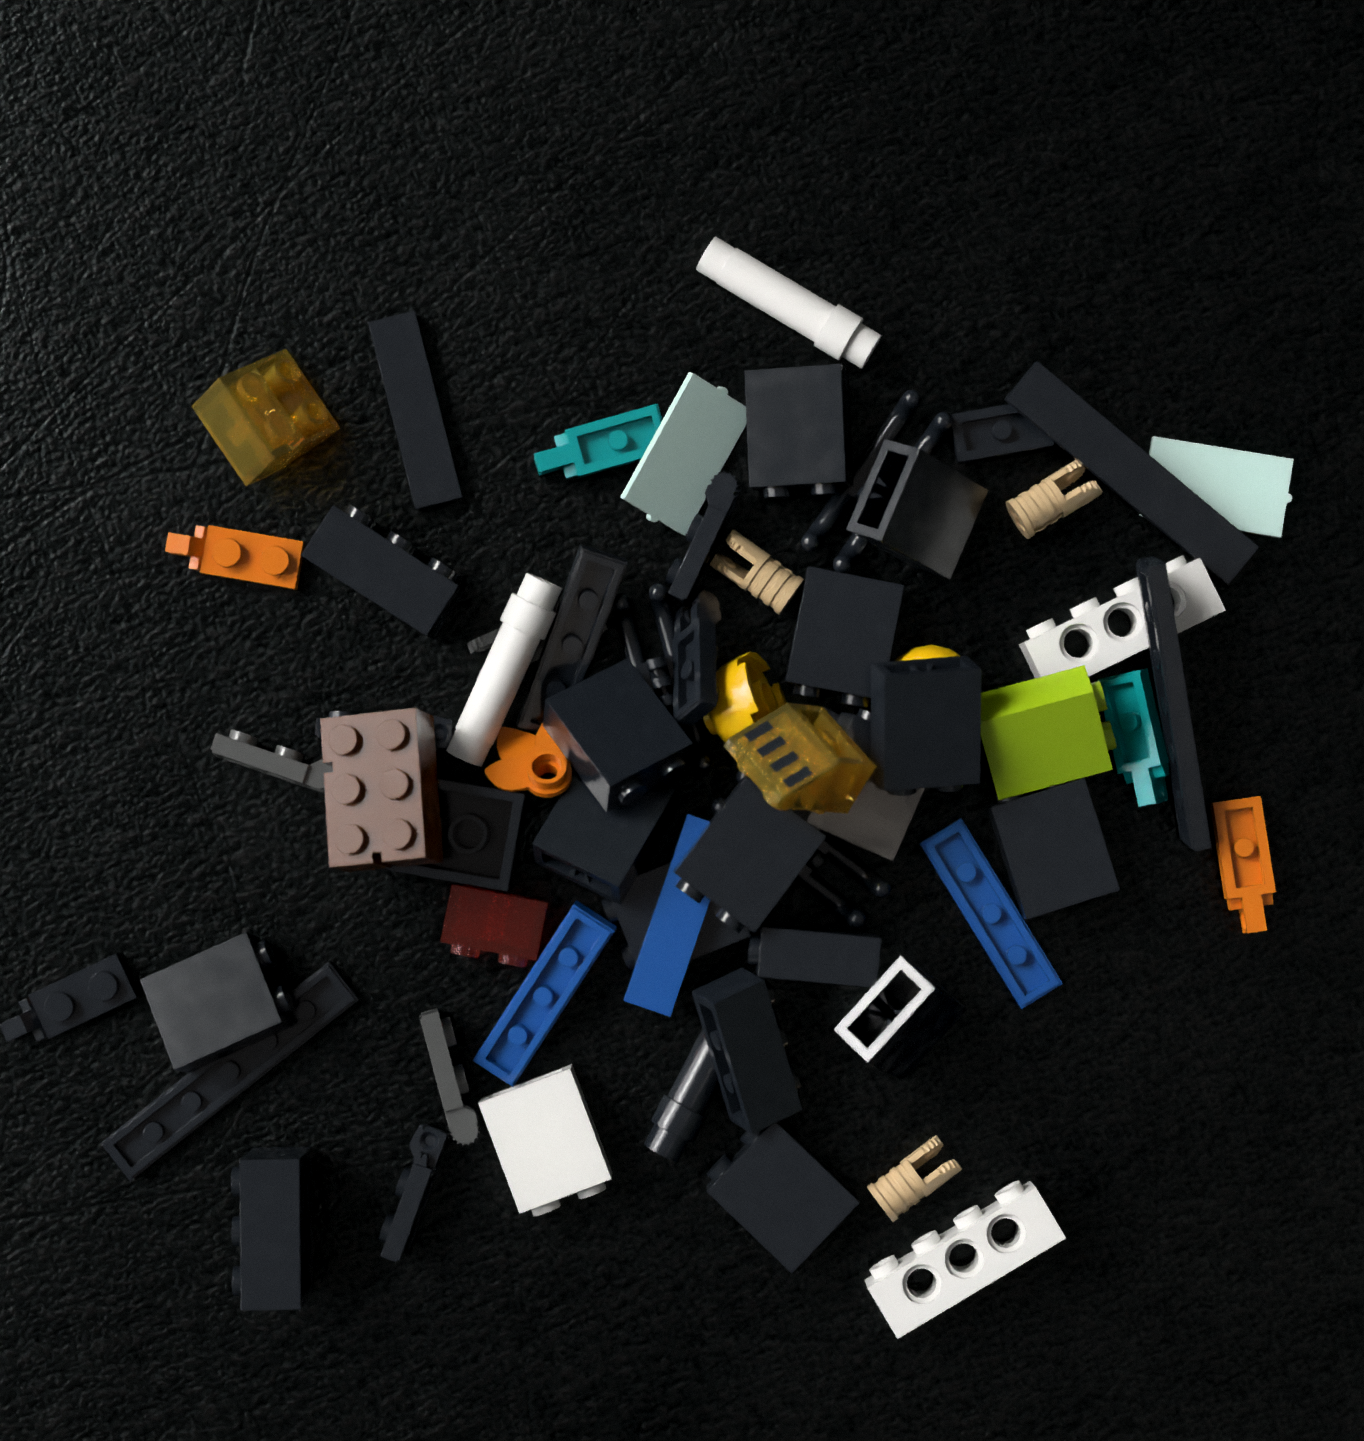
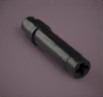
[644,1028,719,1163]

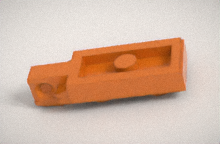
[165,525,305,590]
[1209,796,1276,934]

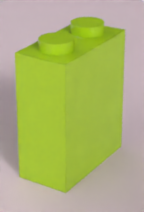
[981,665,1117,800]

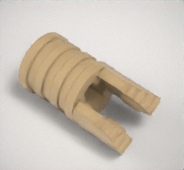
[1006,460,1103,539]
[710,530,805,615]
[867,1135,962,1222]

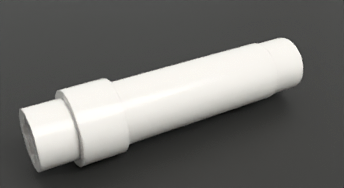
[696,237,882,369]
[446,573,562,767]

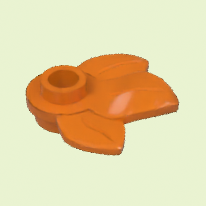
[484,723,572,798]

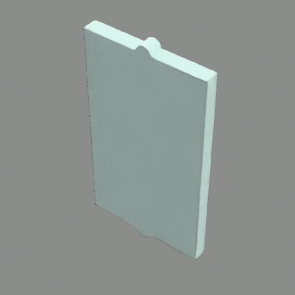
[620,372,747,536]
[1139,436,1294,538]

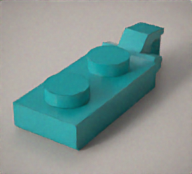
[533,404,662,479]
[1097,668,1170,807]

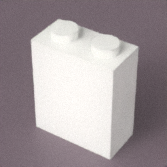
[478,1064,613,1216]

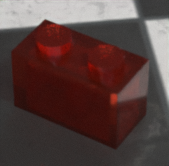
[440,883,550,967]

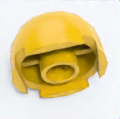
[703,652,792,752]

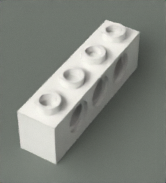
[1019,555,1226,678]
[865,1180,1066,1339]

